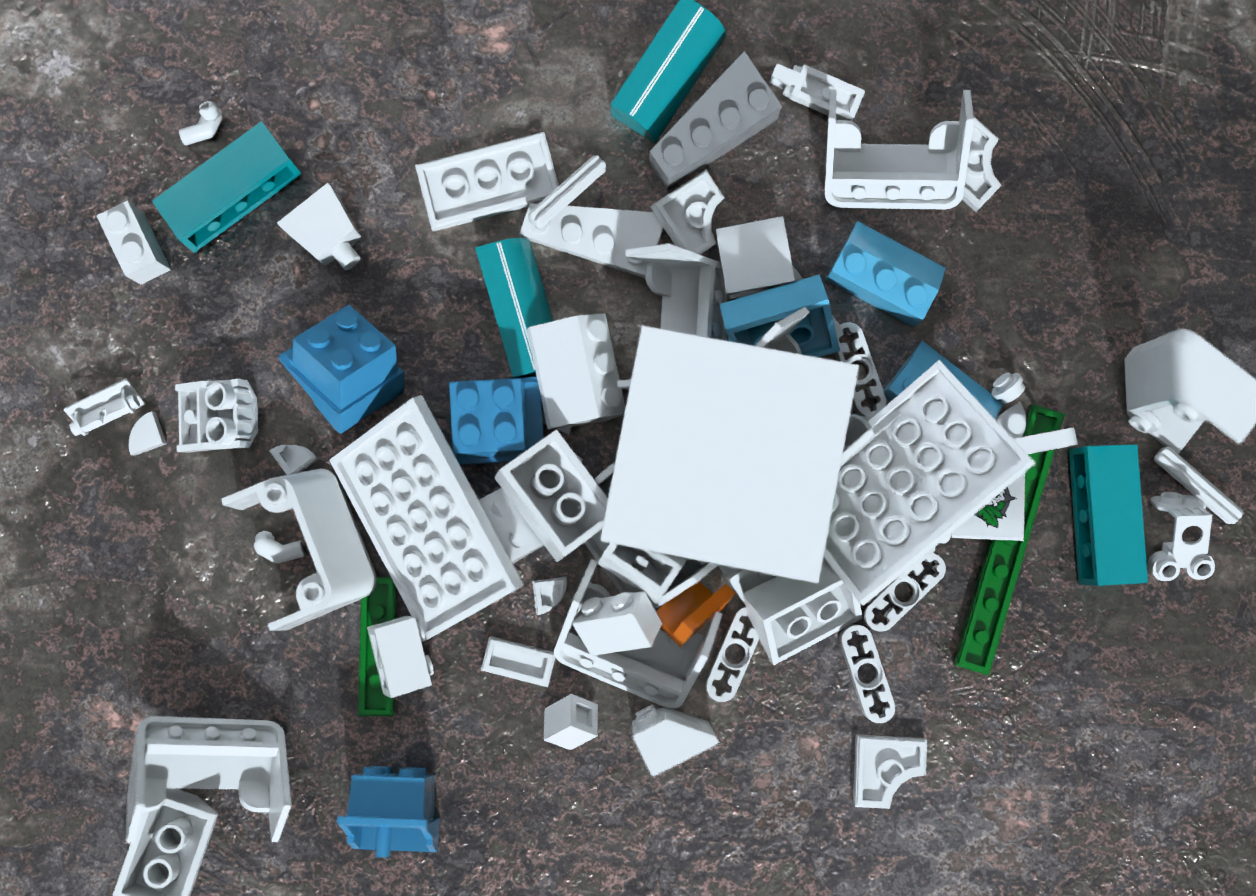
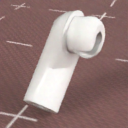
[179,101,222,146]
[254,531,306,564]

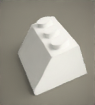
[527,313,626,430]
[494,429,608,562]
[743,556,862,665]
[632,704,719,777]
[112,788,218,896]

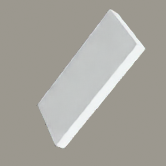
[415,132,559,232]

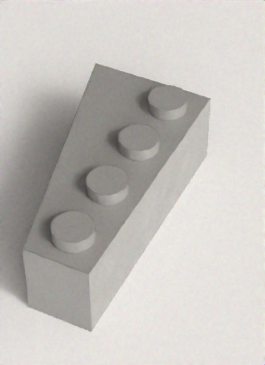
[649,51,782,191]

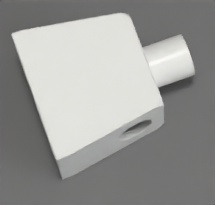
[277,183,361,270]

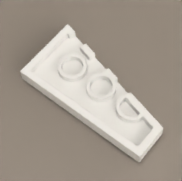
[519,203,664,278]

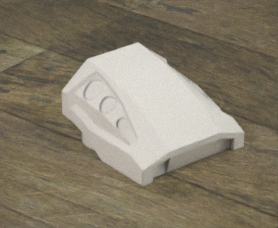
[175,379,258,453]

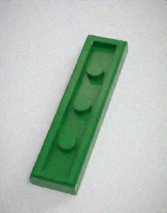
[358,577,397,716]

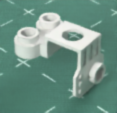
[1147,492,1215,581]

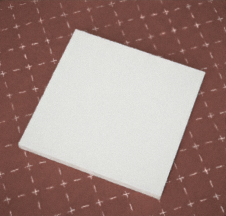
[600,326,859,583]

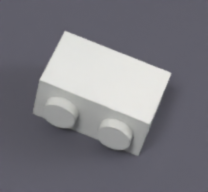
[96,200,171,285]
[572,591,662,656]
[367,616,434,698]

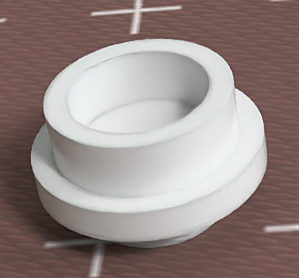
[991,372,1025,404]

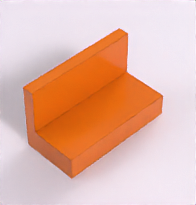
[656,581,735,647]

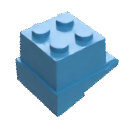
[278,305,404,434]
[449,376,544,466]
[337,766,440,857]

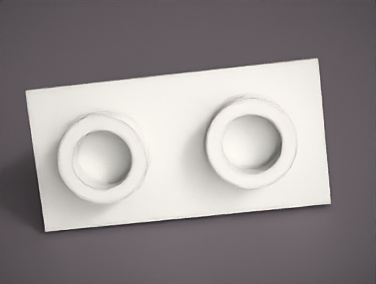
[64,378,146,436]

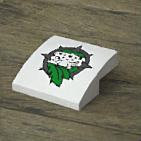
[952,473,1025,541]

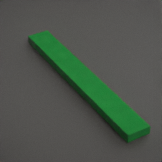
[953,404,1065,676]

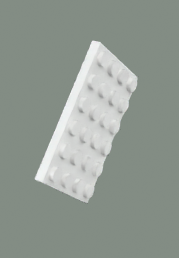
[824,360,1035,605]
[329,395,524,641]

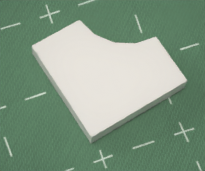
[962,117,1001,212]
[650,170,724,255]
[853,734,927,809]

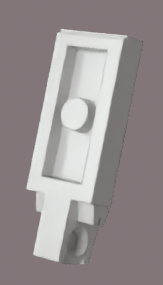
[769,64,865,121]

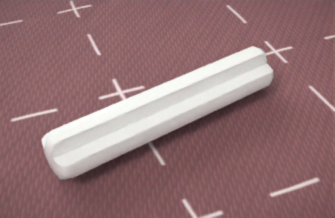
[528,155,606,229]
[1154,446,1244,524]

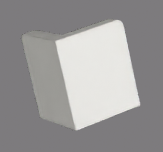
[544,694,598,750]

